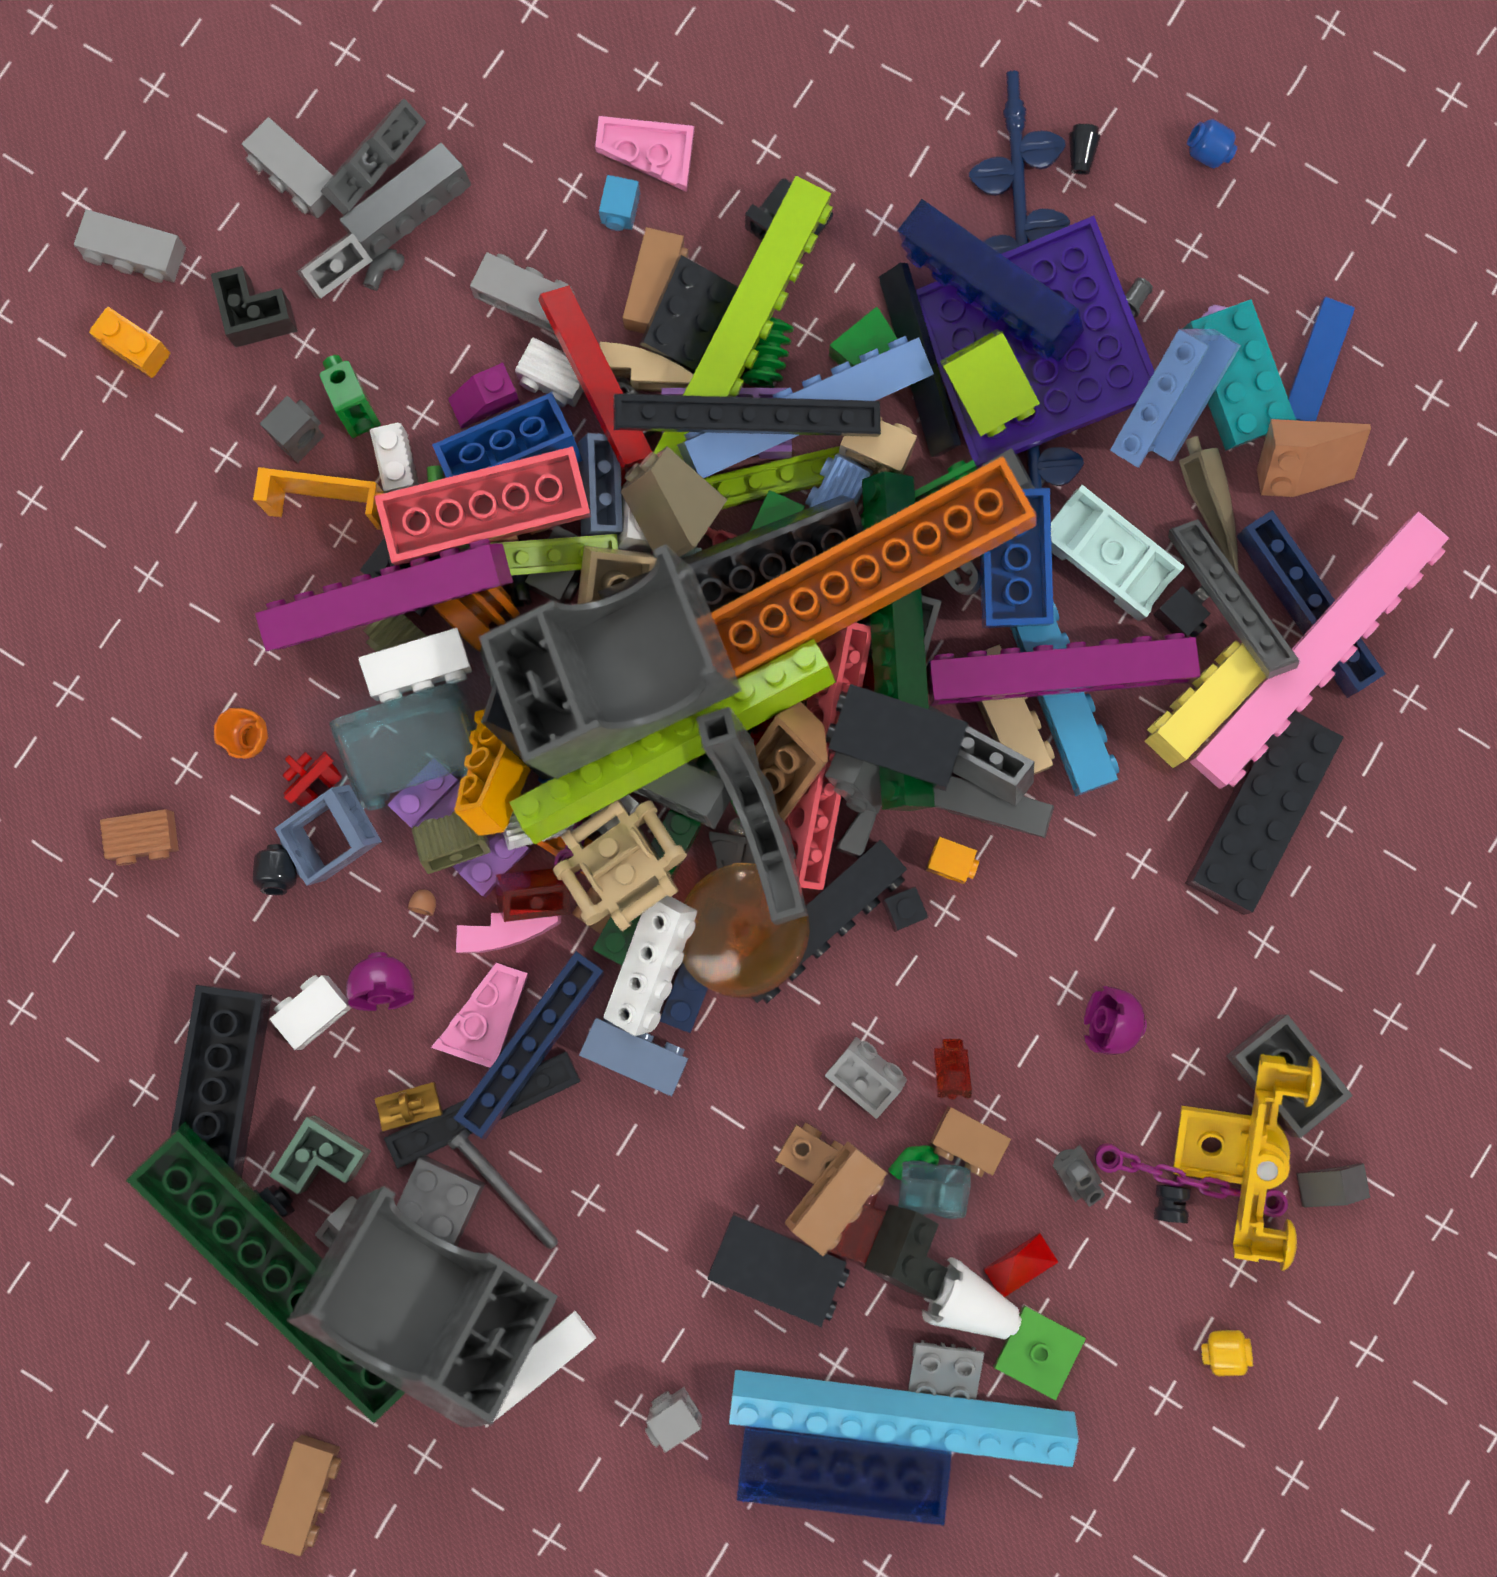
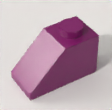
[448,363,520,429]

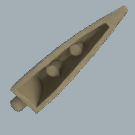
[1179,436,1238,574]

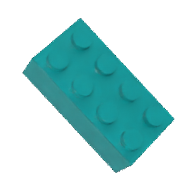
[1183,299,1296,451]

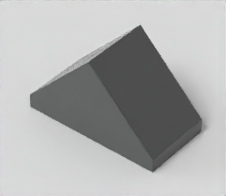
[1296,1163,1370,1207]

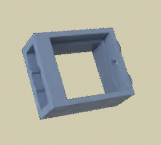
[274,785,382,886]

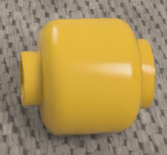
[1202,1330,1253,1376]

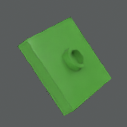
[993,1305,1086,1400]

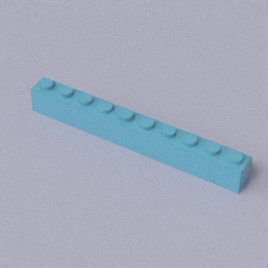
[729,1370,1078,1467]

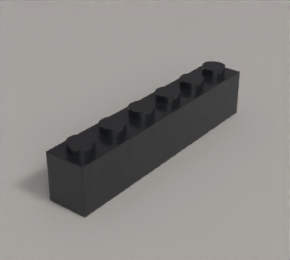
[731,839,907,1004]

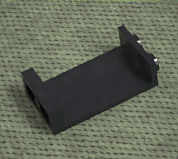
[826,684,968,792]
[707,1212,850,1327]

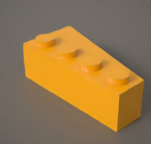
[454,709,531,836]

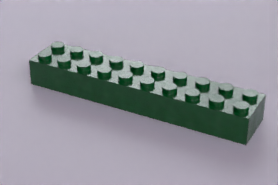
[126,1122,405,1424]

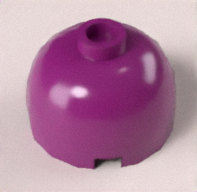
[346,952,415,1011]
[1084,986,1147,1055]

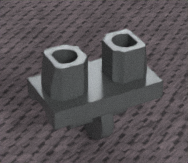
[1052,1145,1105,1207]

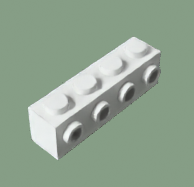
[603,895,698,1036]

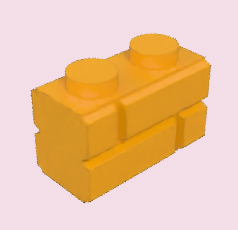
[89,307,170,378]

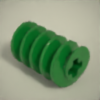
[742,317,794,388]

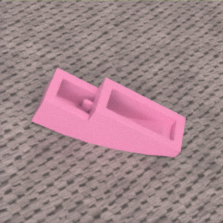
[456,913,561,953]

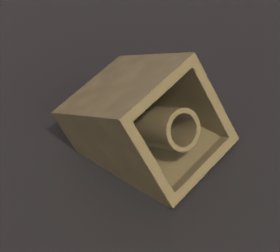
[621,446,727,557]

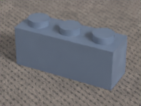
[578,433,623,536]
[579,1018,689,1096]

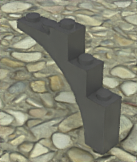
[696,707,807,925]

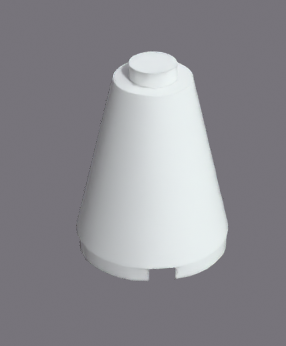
[922,1257,1021,1339]

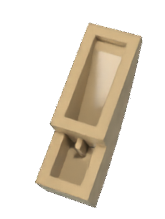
[600,342,693,391]

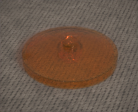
[682,863,810,998]

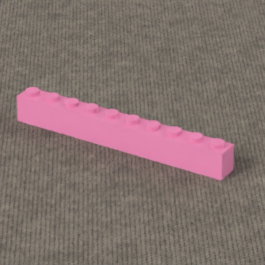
[1190,511,1449,789]

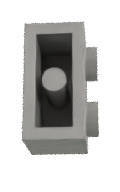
[645,1387,702,1453]

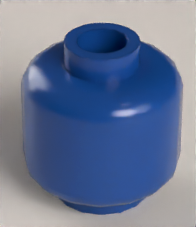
[1187,119,1237,168]

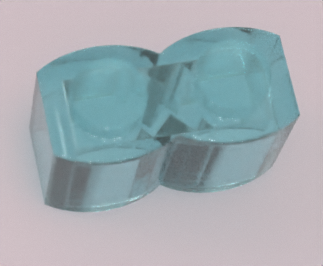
[898,1161,971,1219]

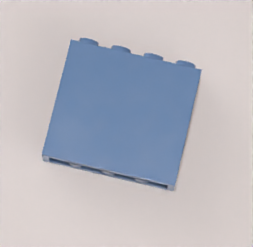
[1110,329,1241,467]

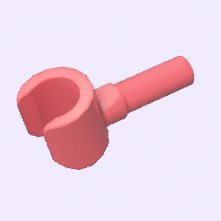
[705,527,737,546]

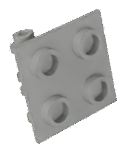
[908,1340,984,1400]

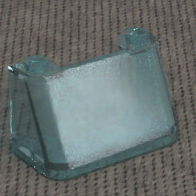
[330,683,476,811]

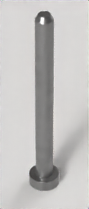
[447,1128,558,1249]

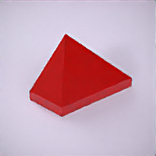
[983,1233,1058,1297]

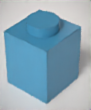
[599,175,640,231]

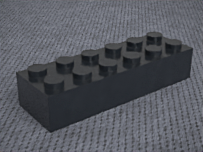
[1185,711,1344,915]
[170,985,272,1179]

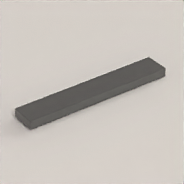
[1168,519,1300,679]

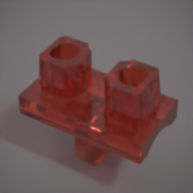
[934,1039,972,1099]

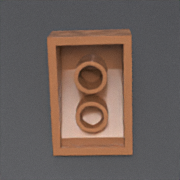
[1257,419,1371,497]

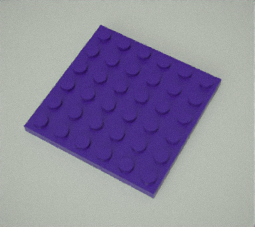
[916,216,1155,470]

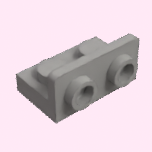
[825,1037,907,1119]

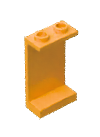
[253,467,384,530]

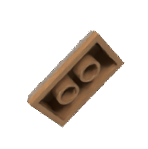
[755,702,828,821]

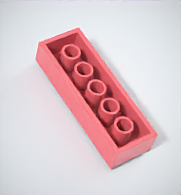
[374,447,591,565]

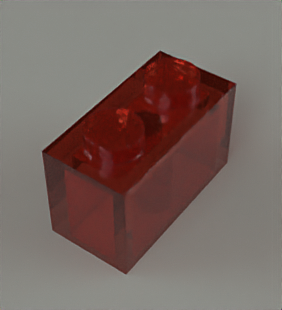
[496,868,570,922]

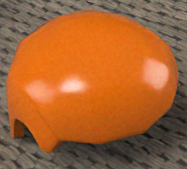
[214,708,269,759]

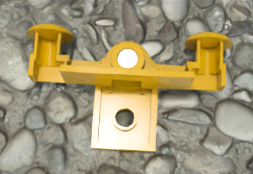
[1173,1054,1321,1271]

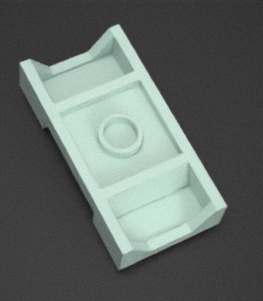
[1051,485,1185,621]

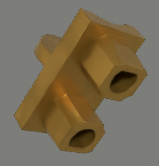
[374,1082,443,1131]

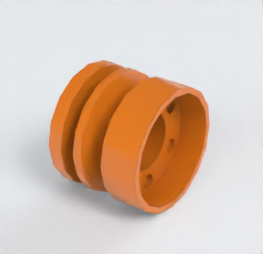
[432,586,520,653]

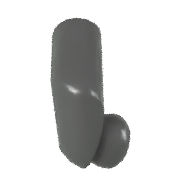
[363,249,405,291]

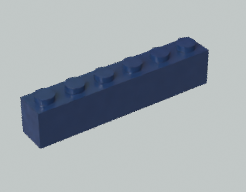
[1236,510,1386,698]
[454,951,605,1140]

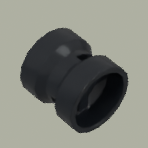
[1154,1184,1191,1223]

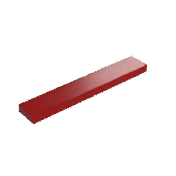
[538,285,652,470]

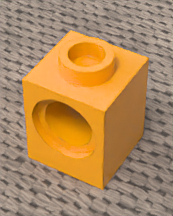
[926,837,980,884]

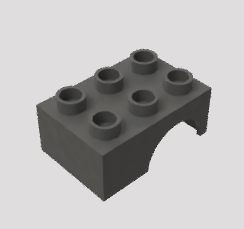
[479,544,742,779]
[287,1186,558,1428]

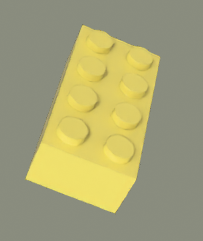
[1145,640,1266,768]

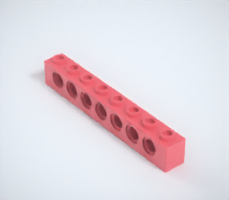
[784,622,871,890]

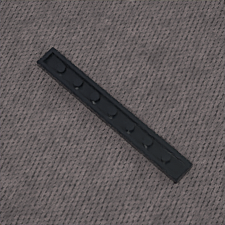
[613,394,881,437]

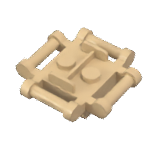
[553,800,686,931]

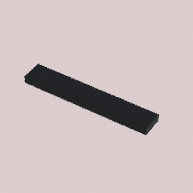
[878,263,961,457]
[384,1051,581,1169]

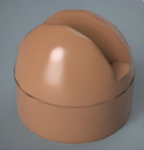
[408,889,436,916]

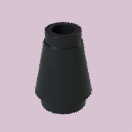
[1069,124,1101,175]

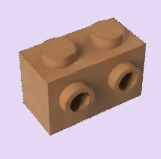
[775,1122,844,1184]

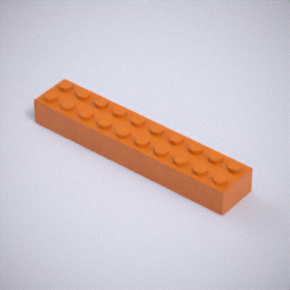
[711,456,1036,679]

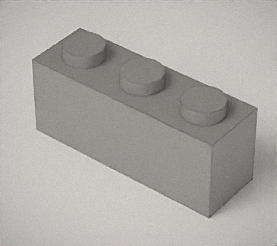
[242,117,333,219]
[73,209,186,283]
[470,252,576,334]

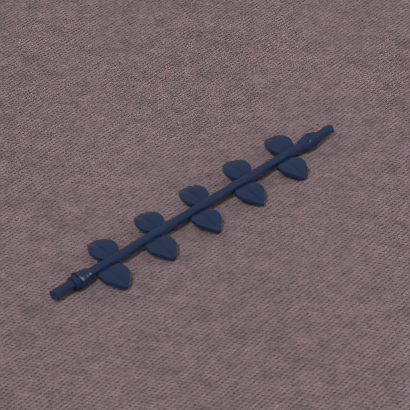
[969,70,1084,489]

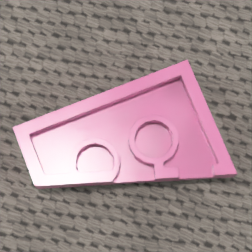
[595,116,694,192]
[431,963,529,1068]

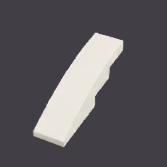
[485,1311,596,1427]

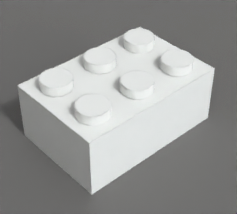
[358,628,472,705]

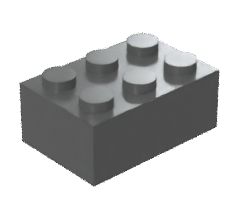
[1226,1014,1353,1138]

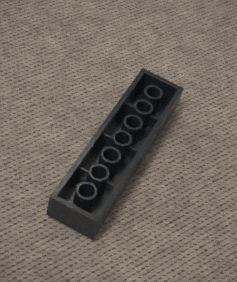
[598,495,864,613]

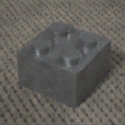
[397,1156,486,1246]

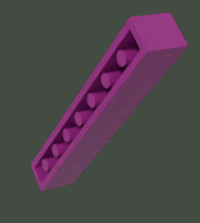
[255,539,513,651]
[926,633,1201,706]

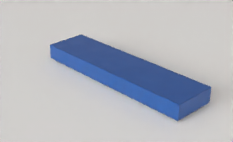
[1288,297,1355,421]

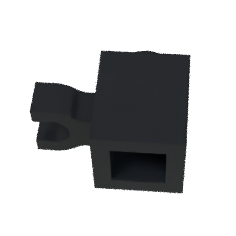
[1153,586,1211,638]

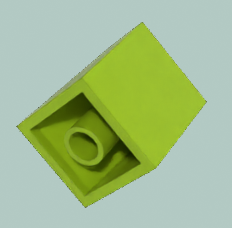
[940,329,1040,437]

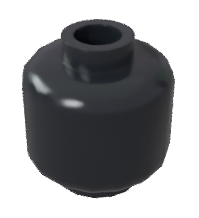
[253,844,297,896]

